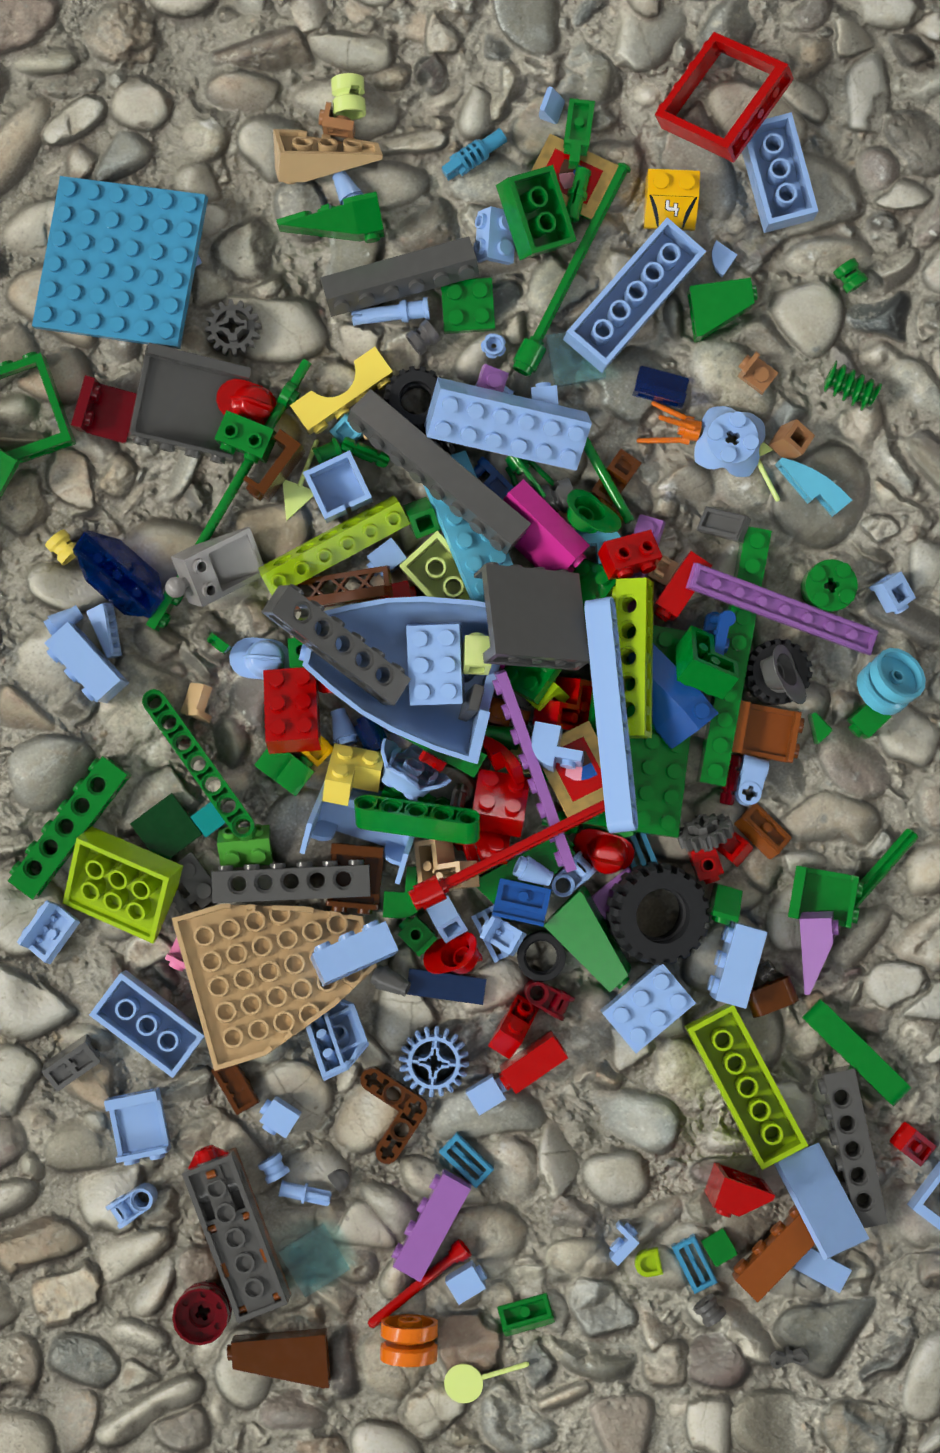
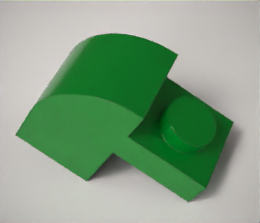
[383,866,418,918]

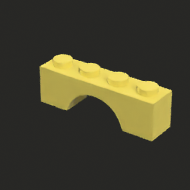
[290,347,393,435]

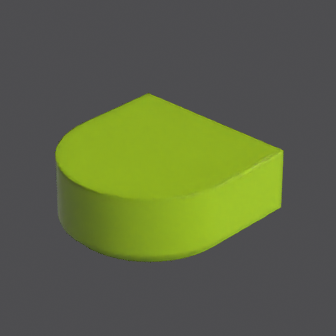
[634,1247,663,1277]

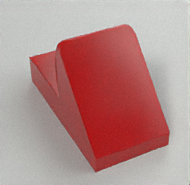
[890,1122,937,1167]

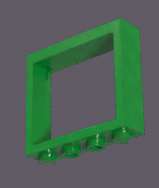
[0,352,76,464]

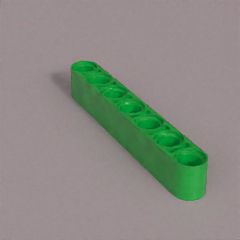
[142,689,257,841]

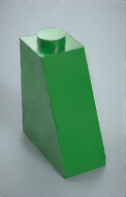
[687,277,758,342]

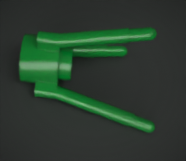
[505,456,555,498]

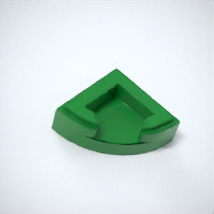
[207,632,232,655]

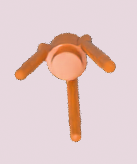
[637,401,702,445]

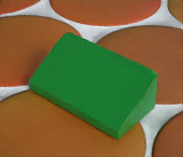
[497,1293,555,1337]

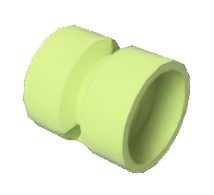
[331,73,366,120]

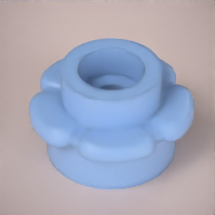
[481,333,506,359]

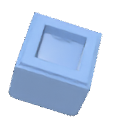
[539,86,565,124]

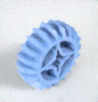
[399,1026,469,1097]

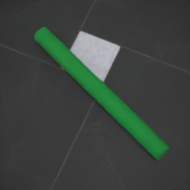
[583,437,635,524]

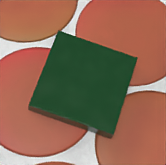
[130,793,203,859]

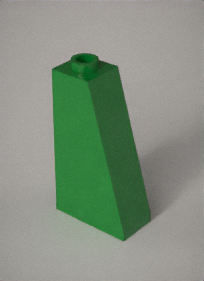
[477,836,575,920]
[544,885,631,992]

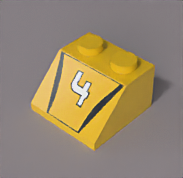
[644,169,700,231]

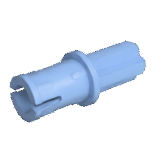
[279,1180,332,1206]

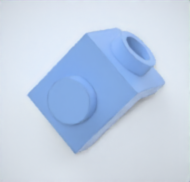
[480,916,526,957]

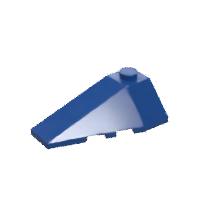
[627,644,718,749]

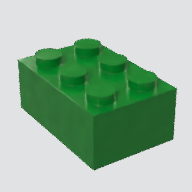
[496,165,577,260]

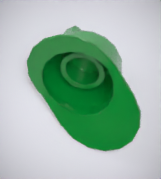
[567,489,621,534]

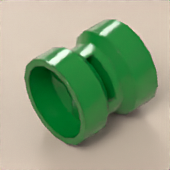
[833,258,869,294]

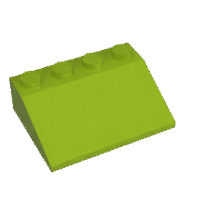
[62,826,183,944]

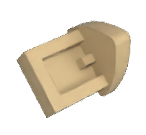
[180,683,212,724]

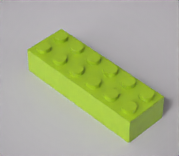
[684,1004,808,1170]

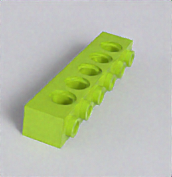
[258,495,410,595]
[612,577,654,738]

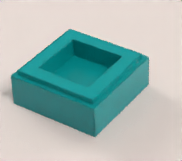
[190,802,225,838]

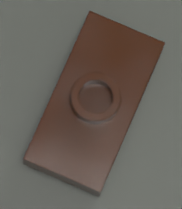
[211,1064,260,1115]

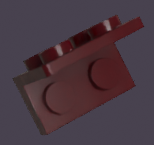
[71,375,137,444]

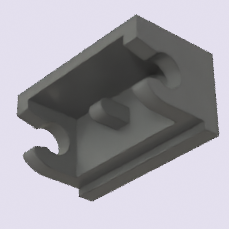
[42,1034,101,1092]

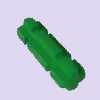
[340,437,390,468]

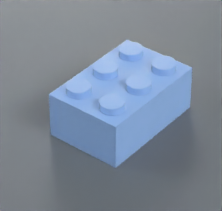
[45,622,129,704]
[406,622,465,706]
[310,920,398,987]
[707,921,768,1009]
[600,964,696,1053]

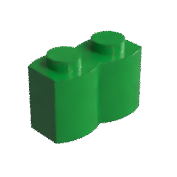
[254,749,315,796]

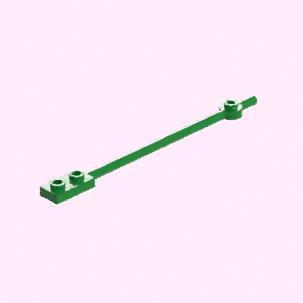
[146,359,311,632]

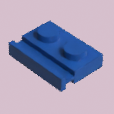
[492,878,552,927]

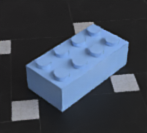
[742,112,819,233]
[89,970,205,1078]

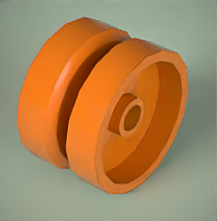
[380,1314,438,1367]

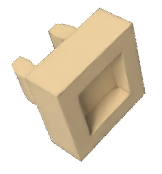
[648,554,679,586]

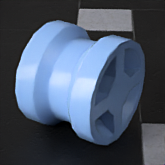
[257,1152,290,1184]

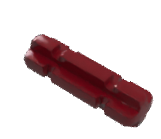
[720,755,742,806]

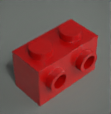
[597,529,663,580]

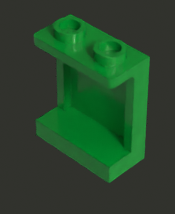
[788,866,864,928]

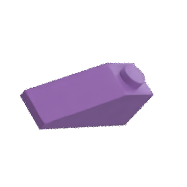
[800,911,839,995]

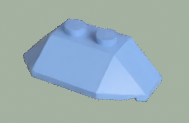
[306,999,369,1081]

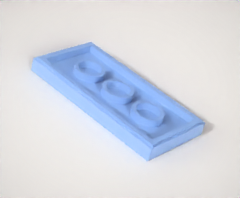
[774,1142,870,1260]

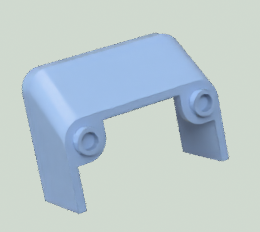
[300,781,415,885]

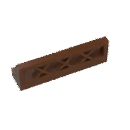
[294,566,393,612]

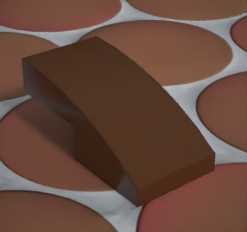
[590,449,642,508]

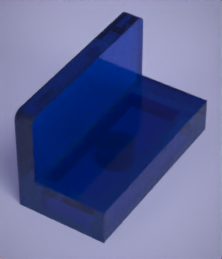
[632,366,689,409]

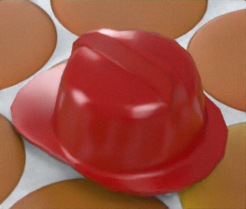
[216,379,277,425]
[573,828,634,874]
[423,932,483,974]

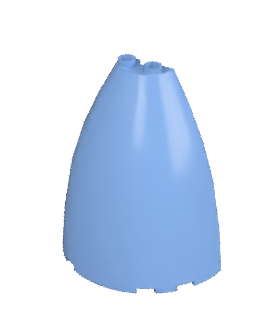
[299,596,500,764]

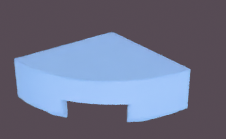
[711,240,737,278]

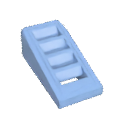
[87,603,122,658]

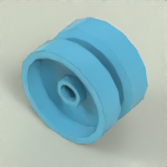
[857,648,926,715]

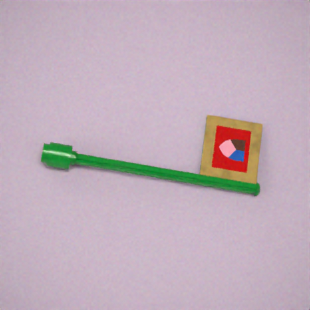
[512,134,631,377]

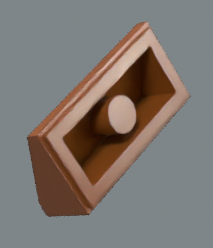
[734,803,792,859]

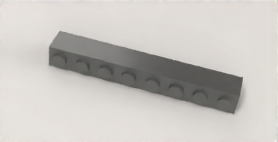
[347,389,531,555]

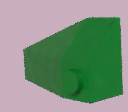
[276,192,385,243]

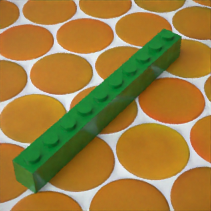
[696,526,772,787]

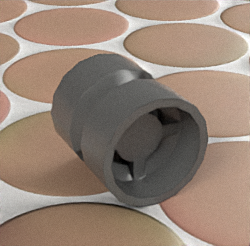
[534,477,573,513]

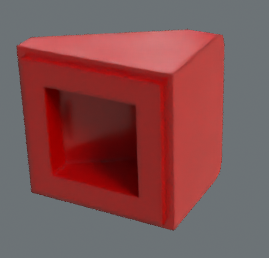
[716,831,753,867]

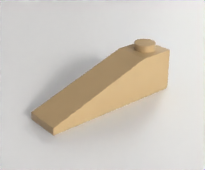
[273,129,383,184]

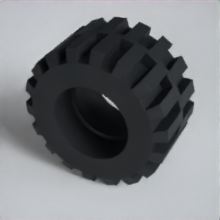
[384,366,441,435]
[745,639,813,705]

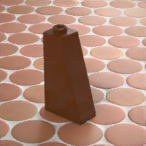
[227,1328,331,1389]

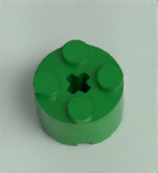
[800,559,858,613]

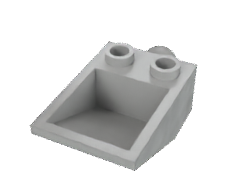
[165,527,264,607]

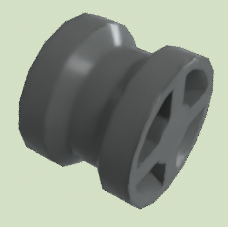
[693,1294,726,1327]

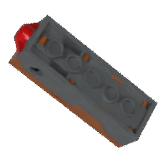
[182,1145,291,1323]

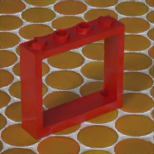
[655,32,794,163]

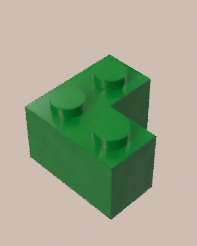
[675,625,739,700]

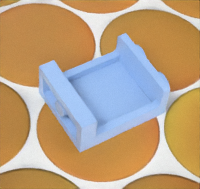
[104,1087,171,1166]

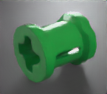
[312,437,343,464]

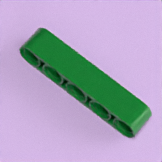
[354,795,480,844]
[802,999,911,1107]

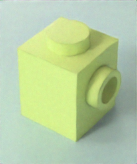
[462,632,492,675]

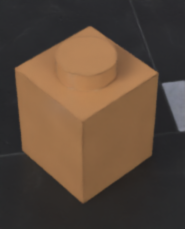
[768,419,815,460]

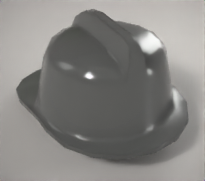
[760,644,807,704]

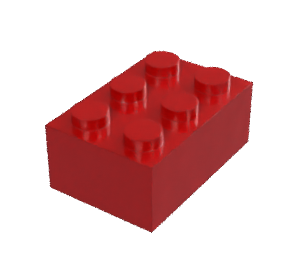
[263,667,321,754]

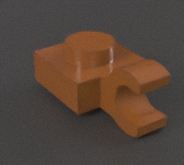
[488,697,530,726]

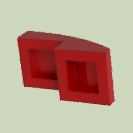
[483,736,525,785]

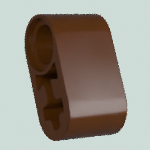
[748,975,799,1018]

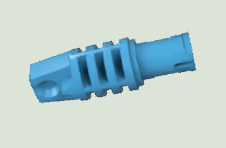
[442,128,507,181]

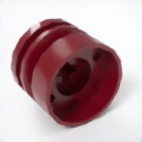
[172,1281,232,1346]

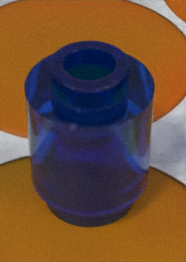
[354,716,387,751]

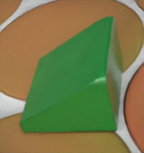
[807,712,832,744]
[701,1227,738,1267]

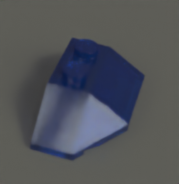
[73,530,165,618]

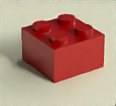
[472,769,530,837]

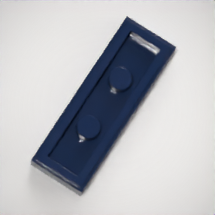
[407,968,487,1005]

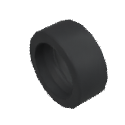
[517,931,566,982]

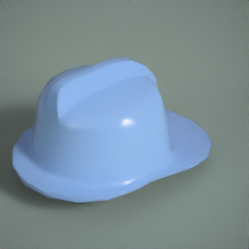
[229,637,290,680]

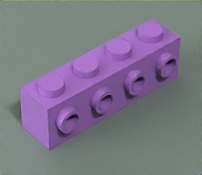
[391,1169,471,1282]

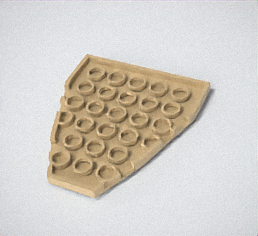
[171,904,377,1071]

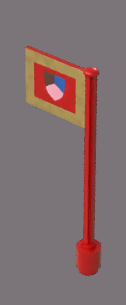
[408,721,605,911]

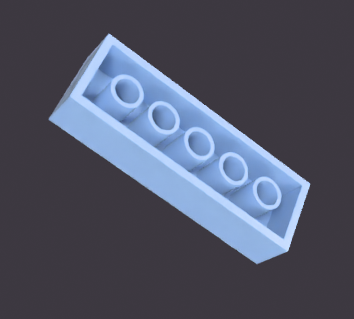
[563,218,706,373]
[424,377,592,471]

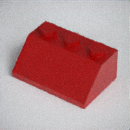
[704,1162,775,1218]

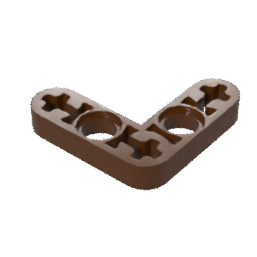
[360,1067,427,1164]

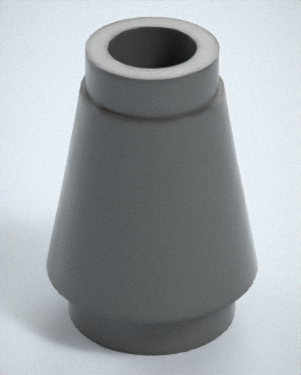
[371,965,411,997]

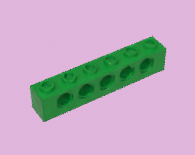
[8,756,132,900]

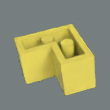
[322,743,384,806]

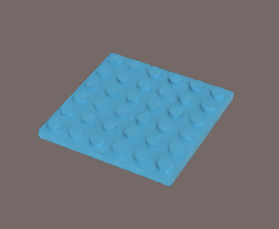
[32,176,208,349]

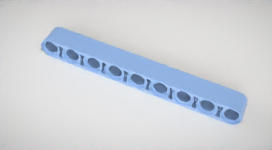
[584,597,638,834]

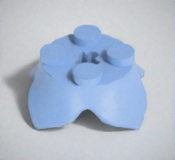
[694,406,766,477]
[381,738,452,801]

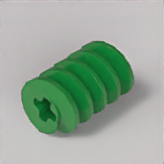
[823,360,882,411]

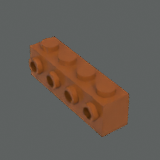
[732,1205,815,1303]

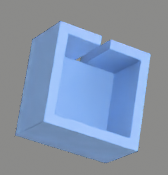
[303,450,373,523]

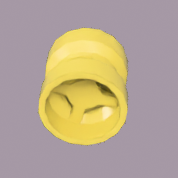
[45,529,82,566]

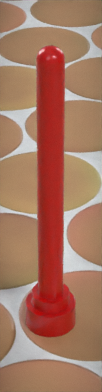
[368,1239,472,1328]

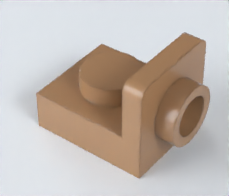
[319,102,355,139]
[737,351,778,395]

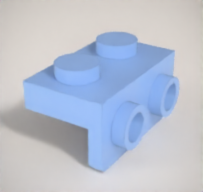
[473,206,515,265]
[17,900,80,964]

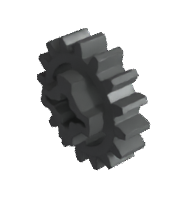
[205,299,262,357]
[678,813,734,853]

